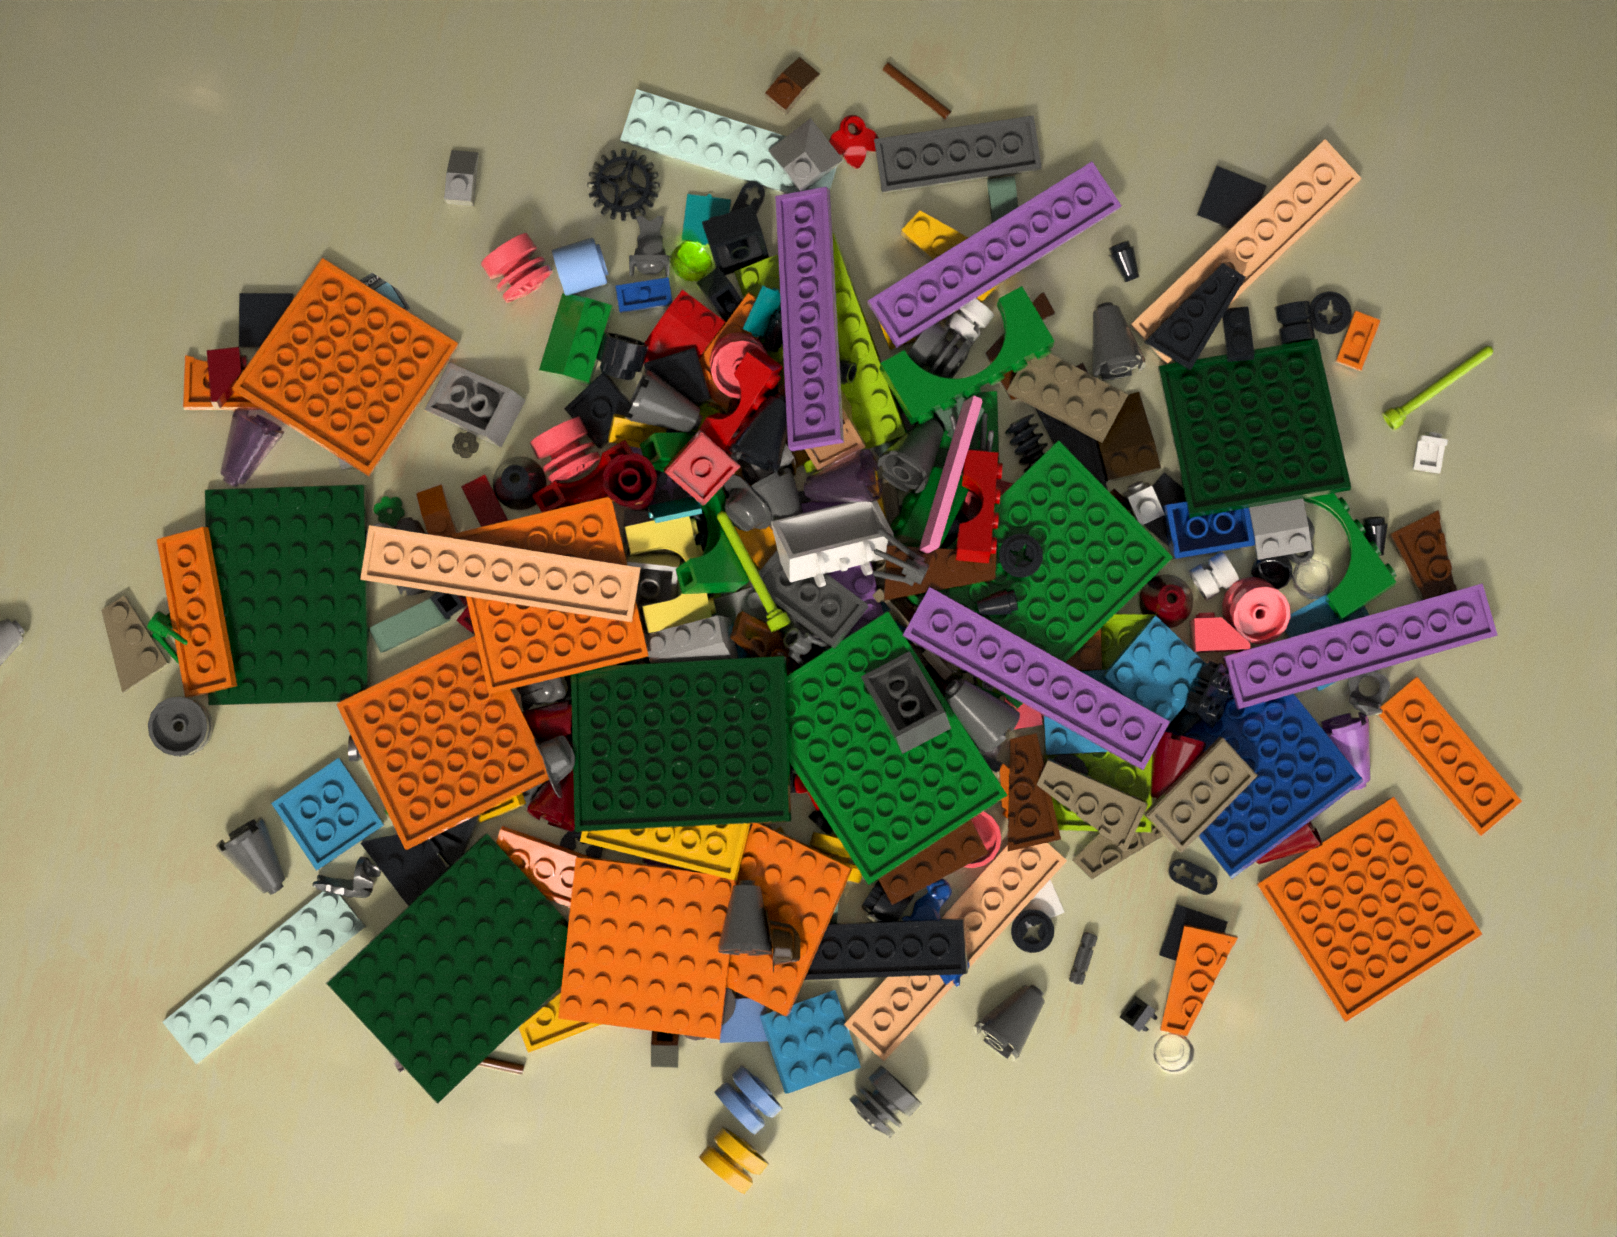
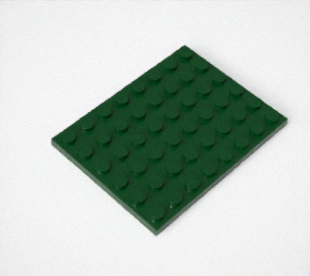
[205,485,370,705]
[571,656,791,832]
[325,833,568,1104]

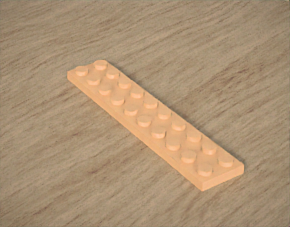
[1130,139,1362,364]
[361,525,641,622]
[844,843,1067,1061]

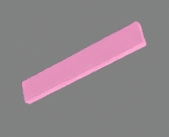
[919,396,983,554]

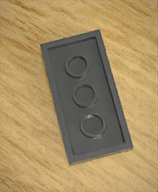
[750,550,869,649]

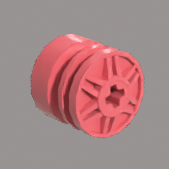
[480,233,553,303]
[530,417,601,484]

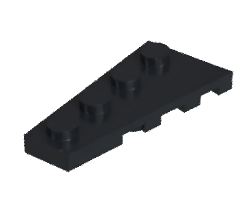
[1035,408,1108,490]

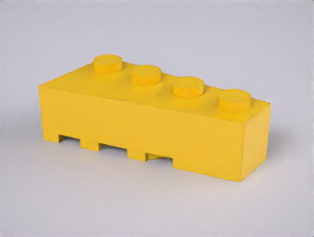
[901,211,1004,303]

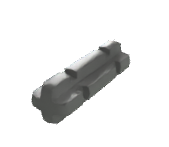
[1069,932,1098,985]

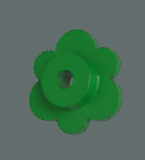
[374,496,405,526]

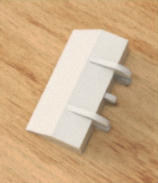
[771,496,894,587]

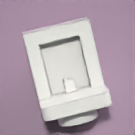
[1412,432,1448,474]
[1123,481,1165,525]

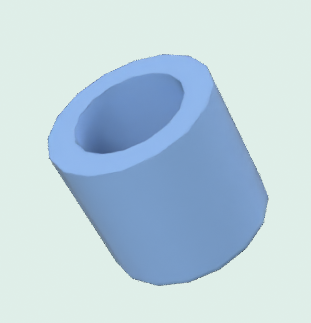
[552,238,609,296]

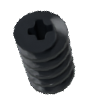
[1005,414,1048,473]

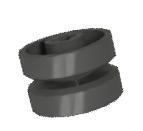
[148,696,213,757]

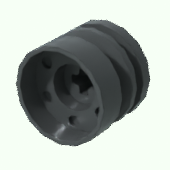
[907,320,973,379]
[849,1065,922,1138]

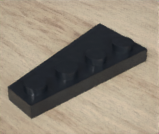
[1143,263,1246,370]

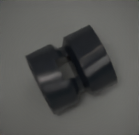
[1274,301,1315,345]

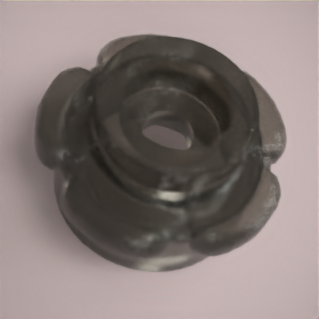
[452,432,479,458]

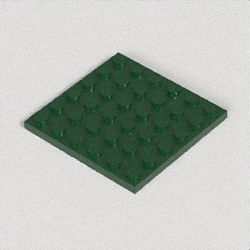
[1158,339,1351,518]

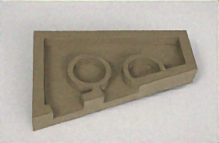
[101,596,169,693]

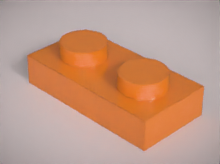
[1335,311,1381,371]

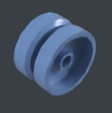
[714,1065,783,1135]

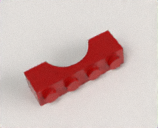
[698,348,783,455]
[532,440,634,512]
[956,450,1003,563]

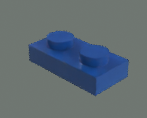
[615,277,673,313]

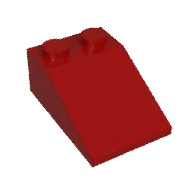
[644,289,726,363]

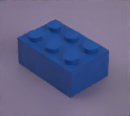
[1162,502,1255,560]

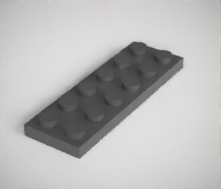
[874,115,1042,193]

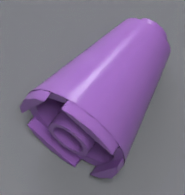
[1321,712,1370,790]

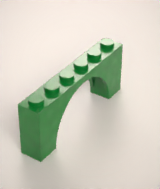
[879,286,1055,425]
[640,432,749,594]
[1303,493,1397,622]

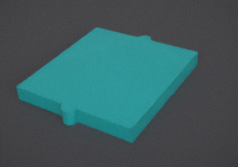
[681,194,731,246]
[743,286,781,338]
[648,497,702,523]

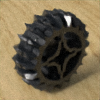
[587,149,660,222]

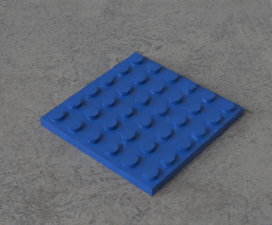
[1165,694,1363,879]

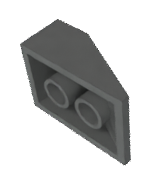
[861,651,951,754]

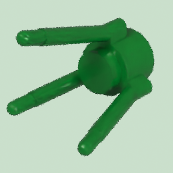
[147,611,188,664]

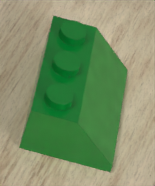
[539,293,614,385]
[890,467,969,549]

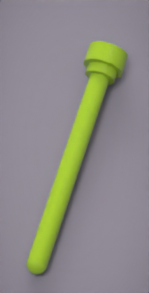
[1382,346,1493,431]
[717,511,791,632]

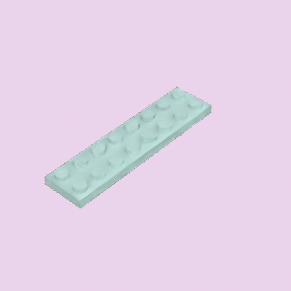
[620,89,841,194]
[163,891,366,1064]

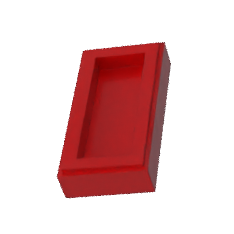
[461,474,509,527]

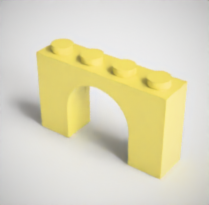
[625,516,716,634]

